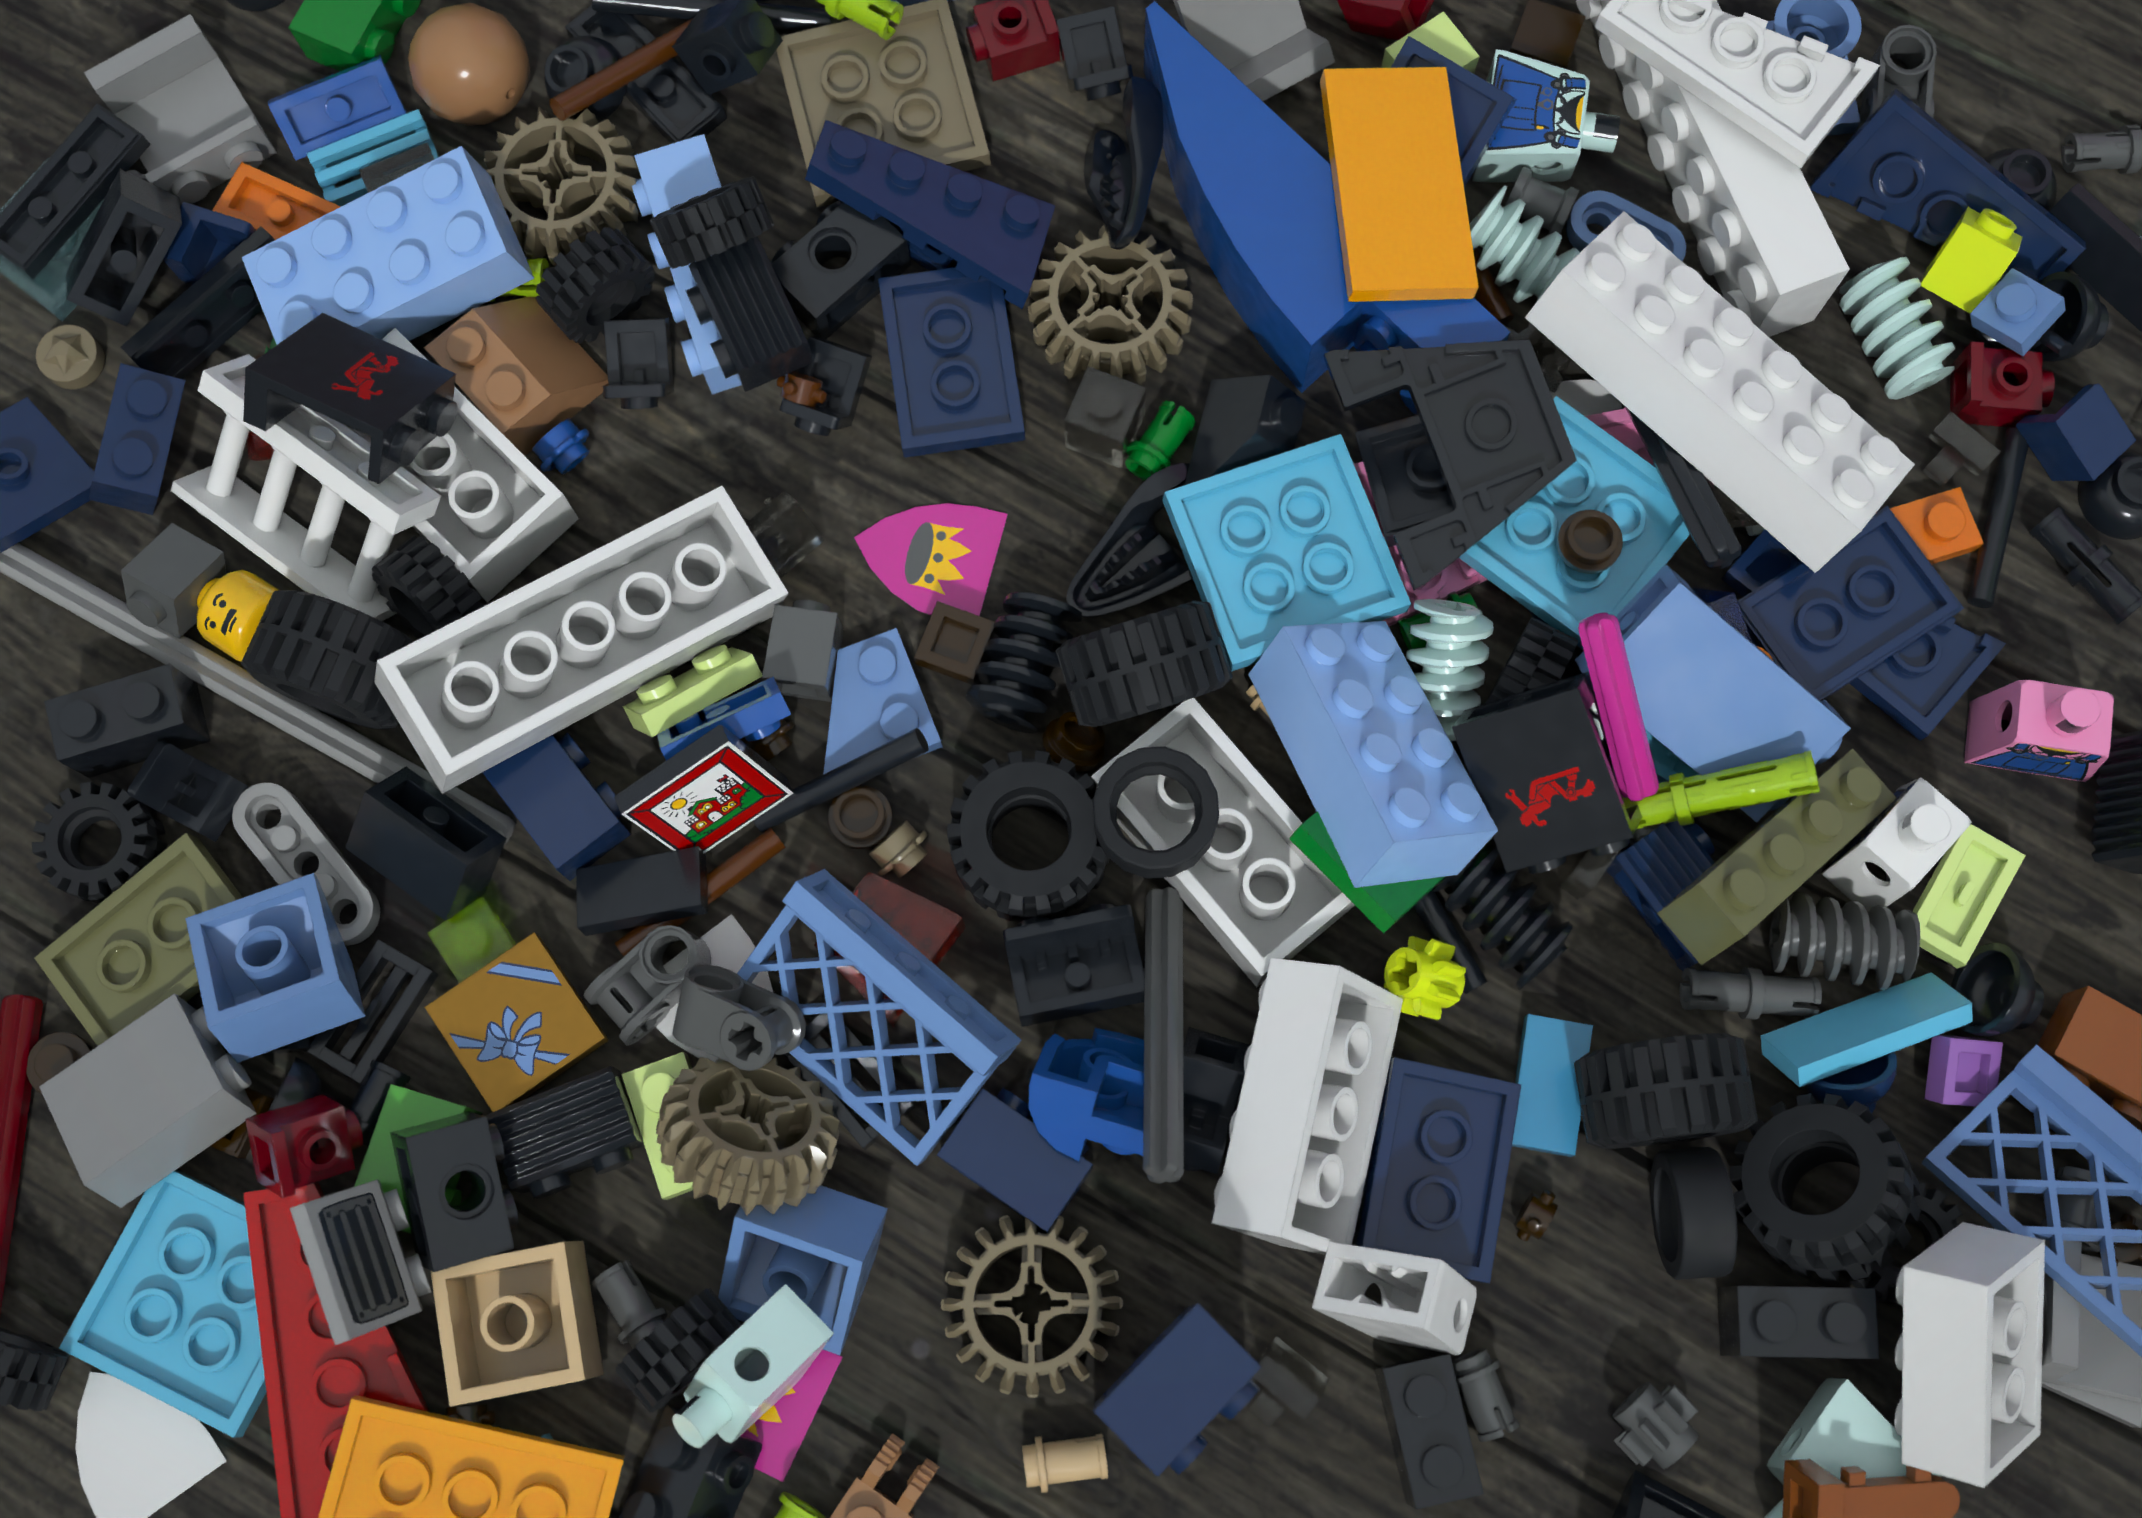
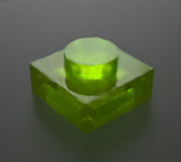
[428,897,516,983]

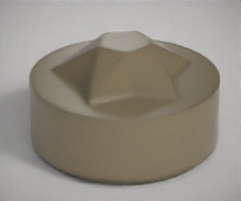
[36,325,105,390]

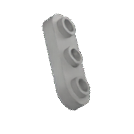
[232,783,380,946]

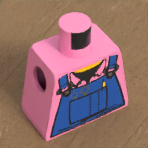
[1964,680,2114,782]

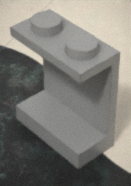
[1173,0,1335,101]
[84,14,277,207]
[2042,1240,2142,1403]

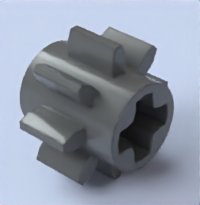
[1613,1381,1699,1469]

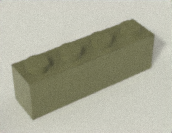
[1657,749,1897,965]

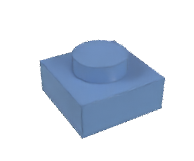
[1970,268,2065,356]

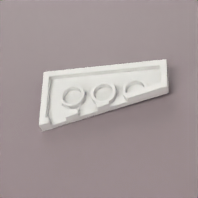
[1595,0,1880,168]

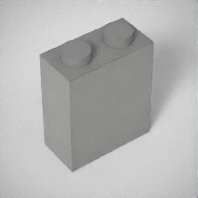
[39,993,256,1208]

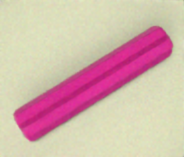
[1578,612,1659,801]

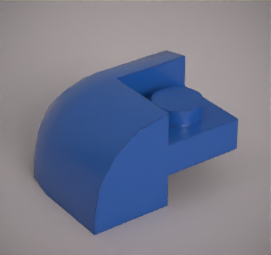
[1029,1028,1144,1161]

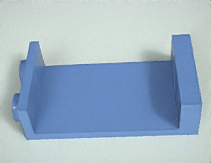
[1575,564,1851,822]

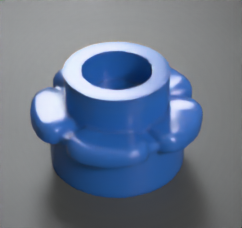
[532,419,590,475]

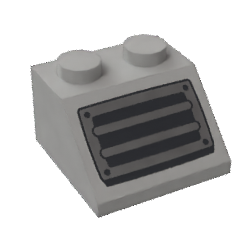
[290,1179,431,1345]

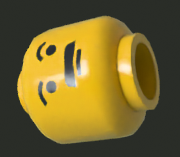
[196,570,279,662]

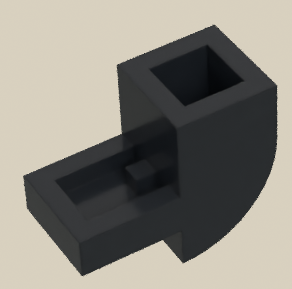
[1183,1027,1250,1174]

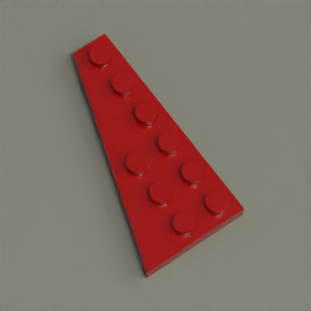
[243,1182,430,1518]

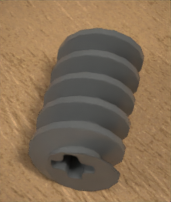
[1769,892,1920,990]

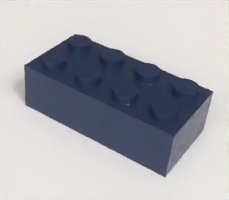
[1094,1303,1262,1477]

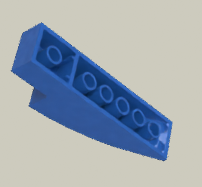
[1144,1,1511,415]

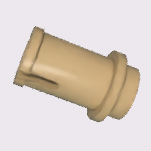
[1022,1433,1108,1493]

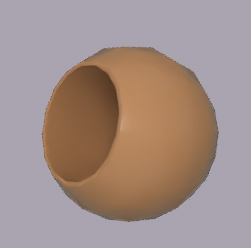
[408,3,530,126]

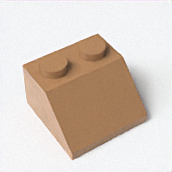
[424,297,608,456]

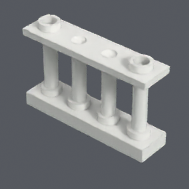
[171,354,441,621]

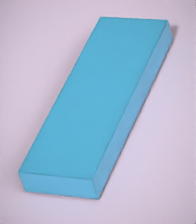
[1761,972,1973,1087]

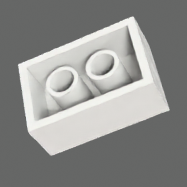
[1894,1222,2045,1488]

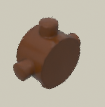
[777,372,827,407]

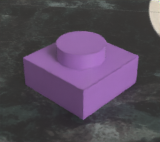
[1924,1035,2003,1107]

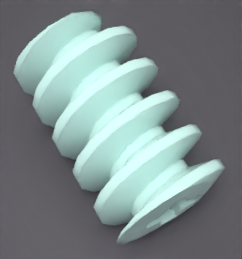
[1469,185,1580,303]
[1839,256,1955,400]
[1406,599,1494,741]

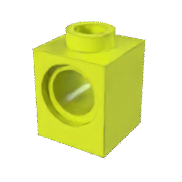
[1921,207,2023,313]

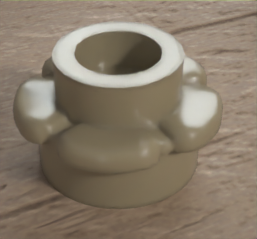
[869,820,927,878]

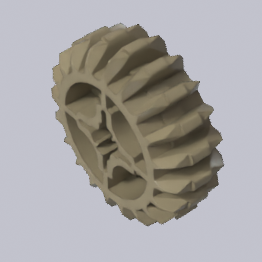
[484,107,641,266]
[1028,224,1193,391]
[656,1056,840,1216]
[941,1215,1123,1398]

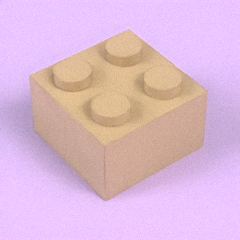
[430,1241,604,1407]

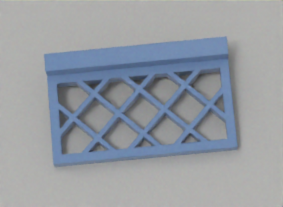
[737,869,1021,1166]
[1921,1045,2142,1357]

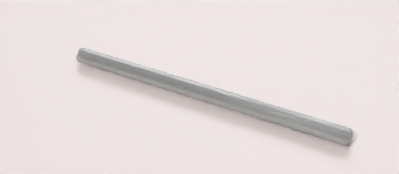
[0,543,516,846]

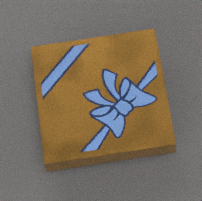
[424,932,609,1112]

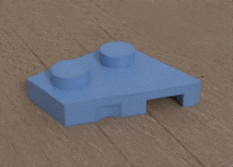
[823,628,942,774]

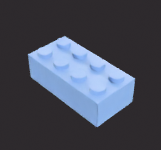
[242,146,534,345]
[1248,621,1498,888]

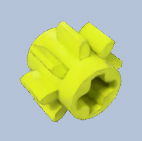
[1384,936,1466,1020]

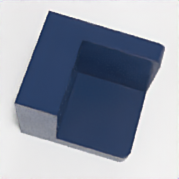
[163,202,256,284]
[2016,384,2136,481]

